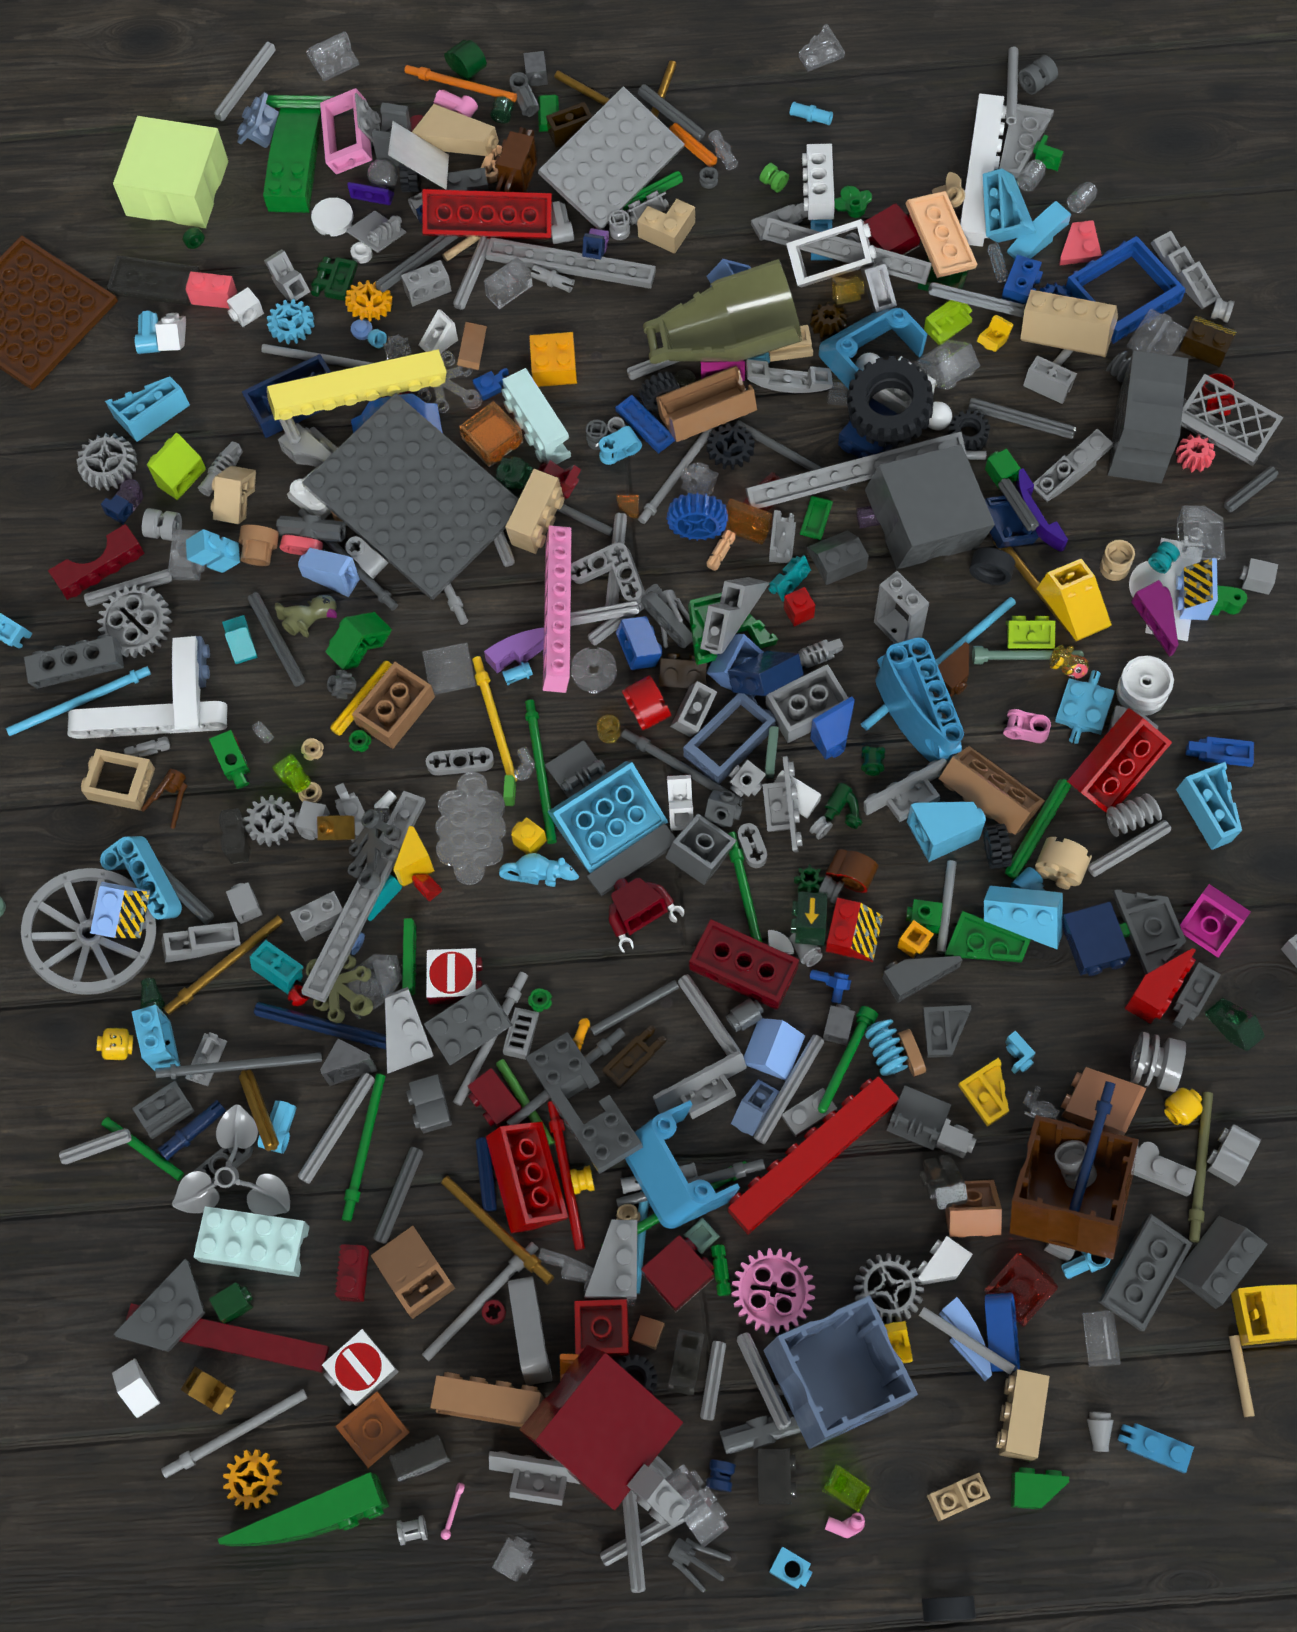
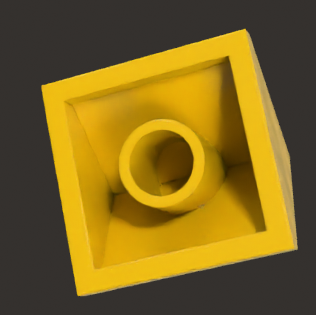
[393,826,434,886]

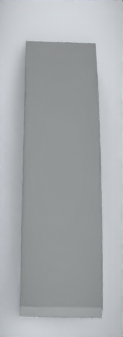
[1151,231,1221,309]

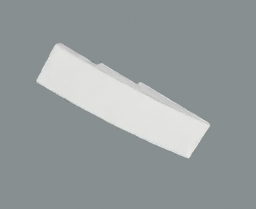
[172,636,200,730]

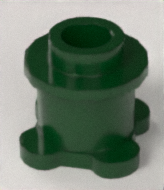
[861,746,885,776]

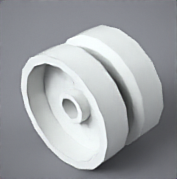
[1116,656,1174,715]

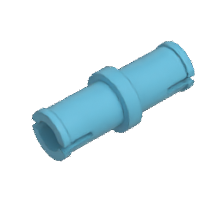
[790,102,833,125]

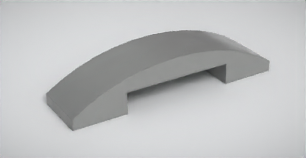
[746,359,833,393]

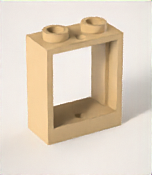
[81,749,155,810]

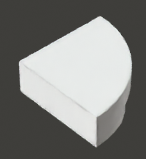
[768,930,794,955]

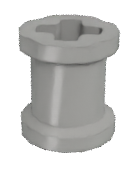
[396,1515,428,1546]

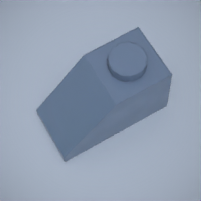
[731,1079,780,1136]

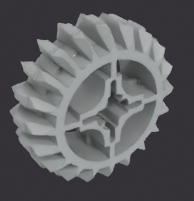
[76,433,138,491]
[853,1253,924,1324]

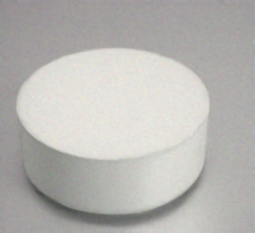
[351,242,373,264]

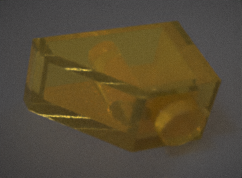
[832,275,864,305]

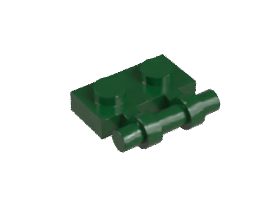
[311,257,358,301]

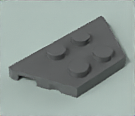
[1112,889,1186,975]
[114,1259,206,1352]

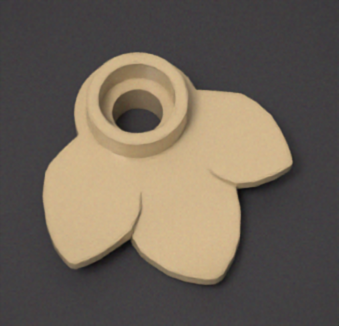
[932,172,965,208]

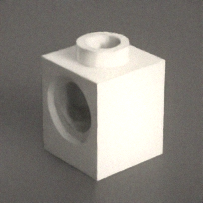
[227,287,264,327]

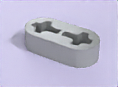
[738,823,767,868]

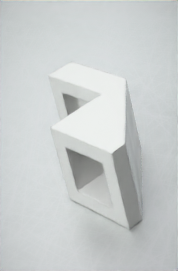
[667,775,694,831]

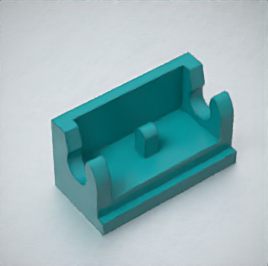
[250,940,304,994]

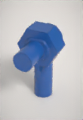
[810,969,851,1003]

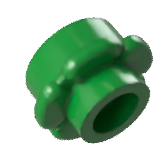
[348,730,371,752]
[528,988,552,1012]

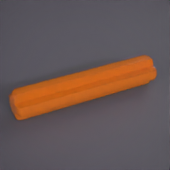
[669,123,717,167]

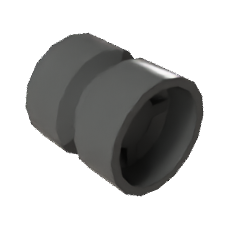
[1018,55,1058,95]

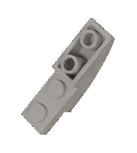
[1033,429,1113,502]

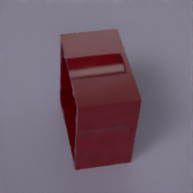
[519,1345,683,1510]

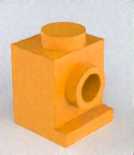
[897,920,934,958]

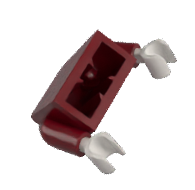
[608,878,684,953]

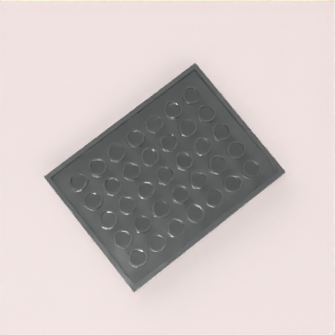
[302,393,519,601]

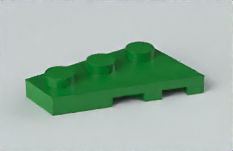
[944,911,1031,962]

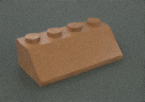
[939,746,1045,835]

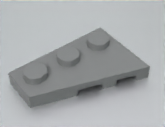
[385,987,434,1074]
[584,1220,637,1299]

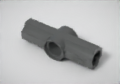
[276,515,347,542]
[720,1410,801,1455]

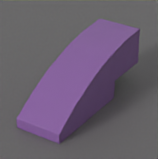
[484,628,544,673]

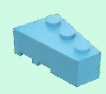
[105,376,190,442]
[1176,762,1242,850]

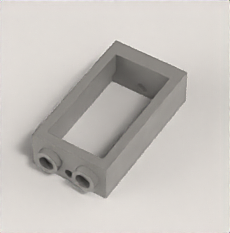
[874,571,929,644]

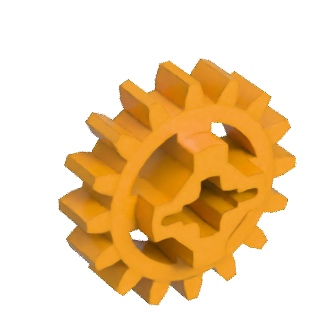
[345,280,392,322]
[223,1449,282,1510]

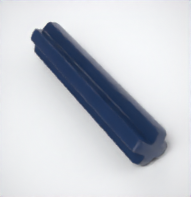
[476,1137,497,1212]

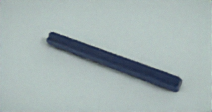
[254,1002,386,1049]

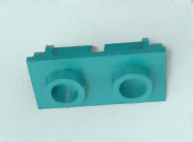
[768,555,811,602]

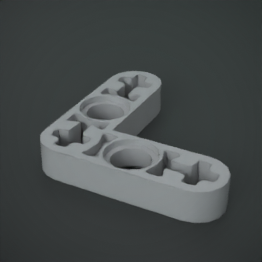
[571,542,645,604]

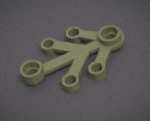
[306,955,373,1023]

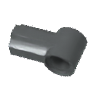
[510,72,539,117]

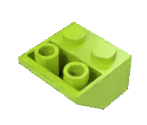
[147,433,206,500]

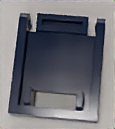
[985,496,1038,548]

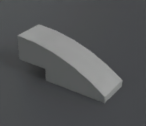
[161,922,240,963]

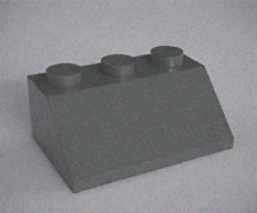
[1174,1216,1268,1309]

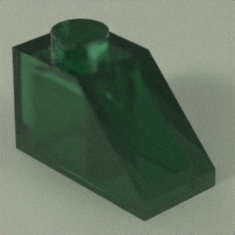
[1205,998,1265,1051]

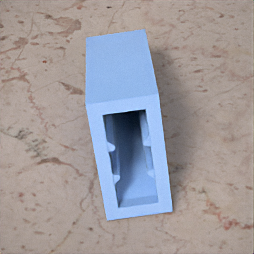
[298,548,360,597]

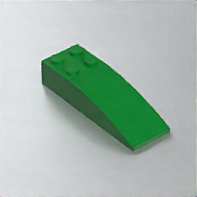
[263,108,321,213]
[218,1472,389,1546]

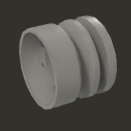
[1130,1032,1186,1092]

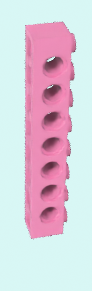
[543,525,571,693]

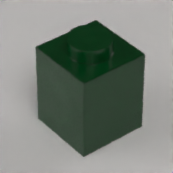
[209,1282,253,1324]

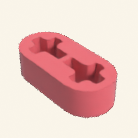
[280,535,323,555]

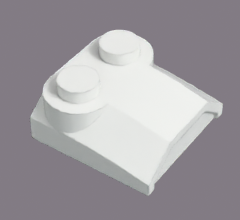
[287,467,331,520]

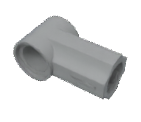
[551,201,574,244]

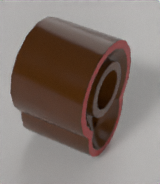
[825,849,878,893]

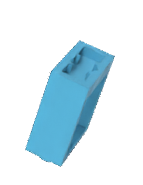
[132,1005,180,1071]

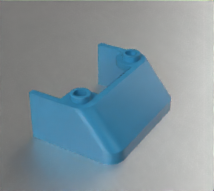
[819,308,927,389]
[625,1101,740,1229]

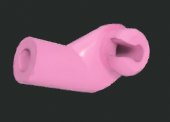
[825,1513,865,1538]

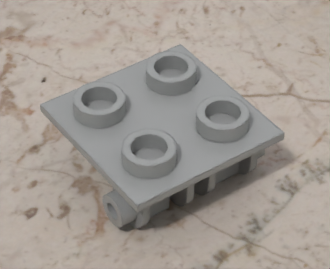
[355,93,381,148]
[346,211,406,253]

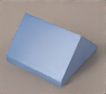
[744,1018,805,1081]

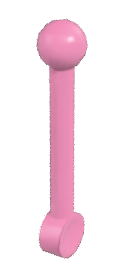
[441,1483,464,1540]

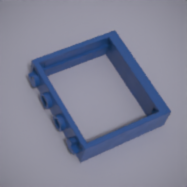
[1066,236,1186,344]

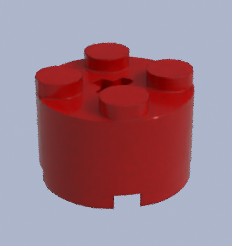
[622,675,672,731]

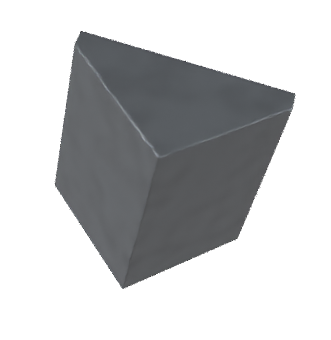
[320,1039,377,1086]

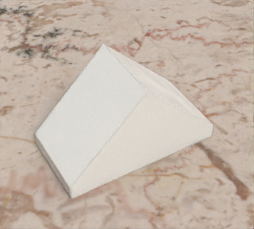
[419,309,458,354]
[112,1358,160,1418]

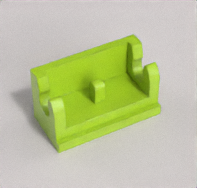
[924,300,972,346]

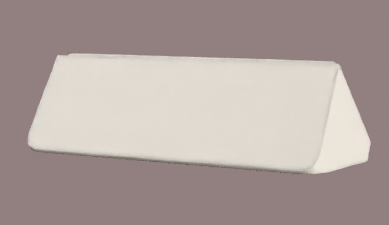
[774,770,821,818]

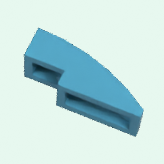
[1007,201,1071,259]

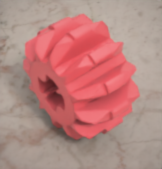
[1176,434,1215,473]

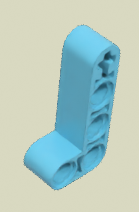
[100,836,182,919]

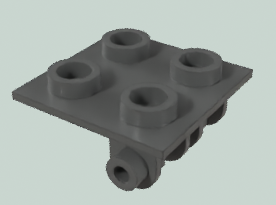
[545,740,607,798]
[886,1086,951,1150]

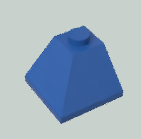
[810,696,854,760]

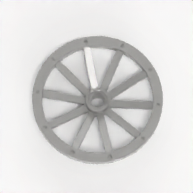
[21,868,156,994]

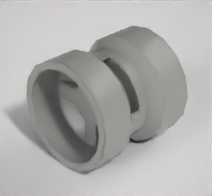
[609,210,630,240]

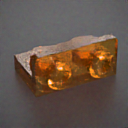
[725,498,772,545]

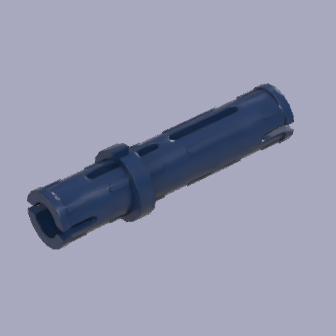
[157,1100,226,1161]

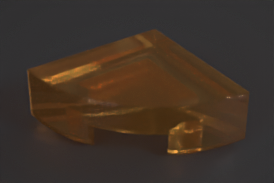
[616,495,639,518]

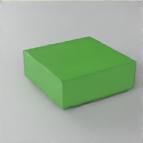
[503,775,516,806]

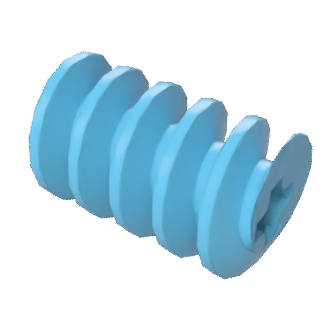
[865,1019,908,1076]

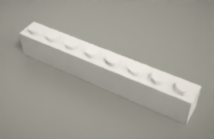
[960,93,1007,247]

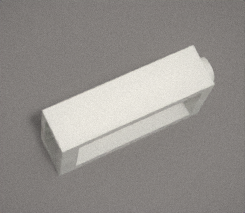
[786,219,877,287]

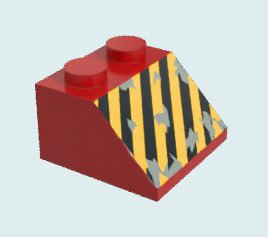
[825,898,883,962]

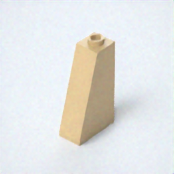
[412,104,499,156]

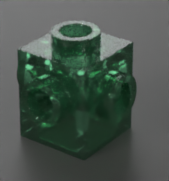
[496,456,533,491]

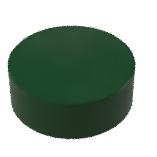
[182,227,205,249]

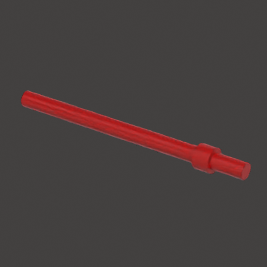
[547,1101,585,1251]

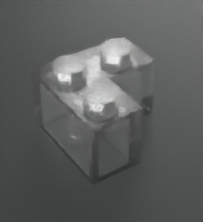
[665,1464,729,1548]

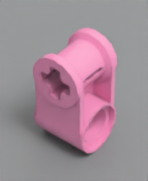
[1003,709,1051,743]

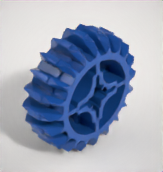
[667,492,728,541]

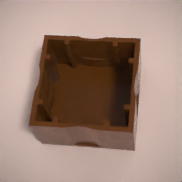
[1010,1115,1139,1259]

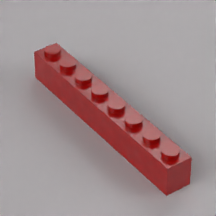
[728,1076,899,1235]

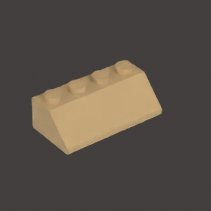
[1020,290,1118,357]

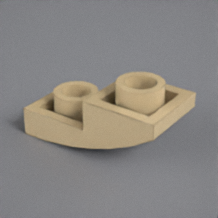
[927,1473,990,1522]

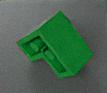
[325,612,392,670]

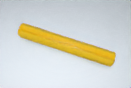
[330,661,392,736]

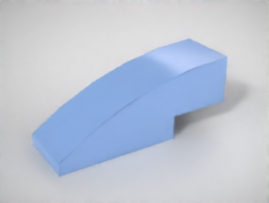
[939,1297,992,1381]

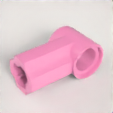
[434,90,478,118]

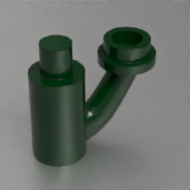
[824,783,863,829]

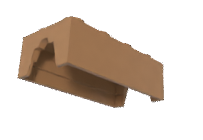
[656,366,757,442]
[430,1372,545,1427]

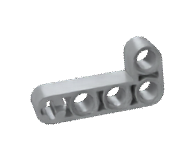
[508,1276,552,1386]

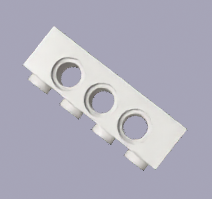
[802,144,834,220]

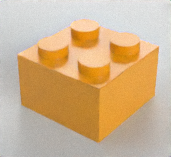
[530,332,577,387]

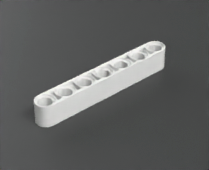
[67,701,227,739]

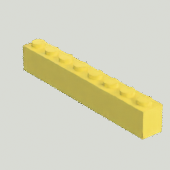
[267,349,446,420]

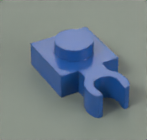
[472,368,509,401]

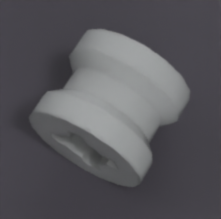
[1211,297,1235,323]

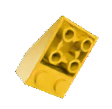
[1037,558,1111,641]
[1231,1285,1297,1346]

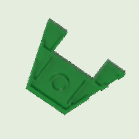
[688,592,778,665]

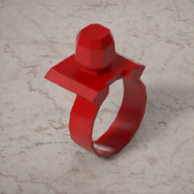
[1201,374,1236,416]

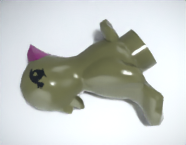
[275,595,337,638]

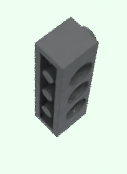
[24,635,124,689]

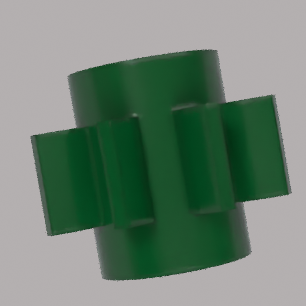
[794,864,824,896]

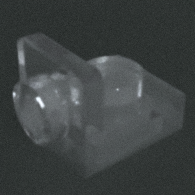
[1023,1086,1059,1120]

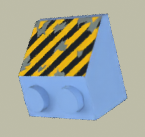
[1175,558,1218,620]
[90,882,150,938]

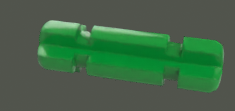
[711,1245,731,1296]

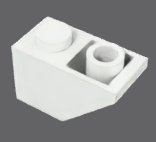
[155,313,186,351]
[916,1236,973,1285]

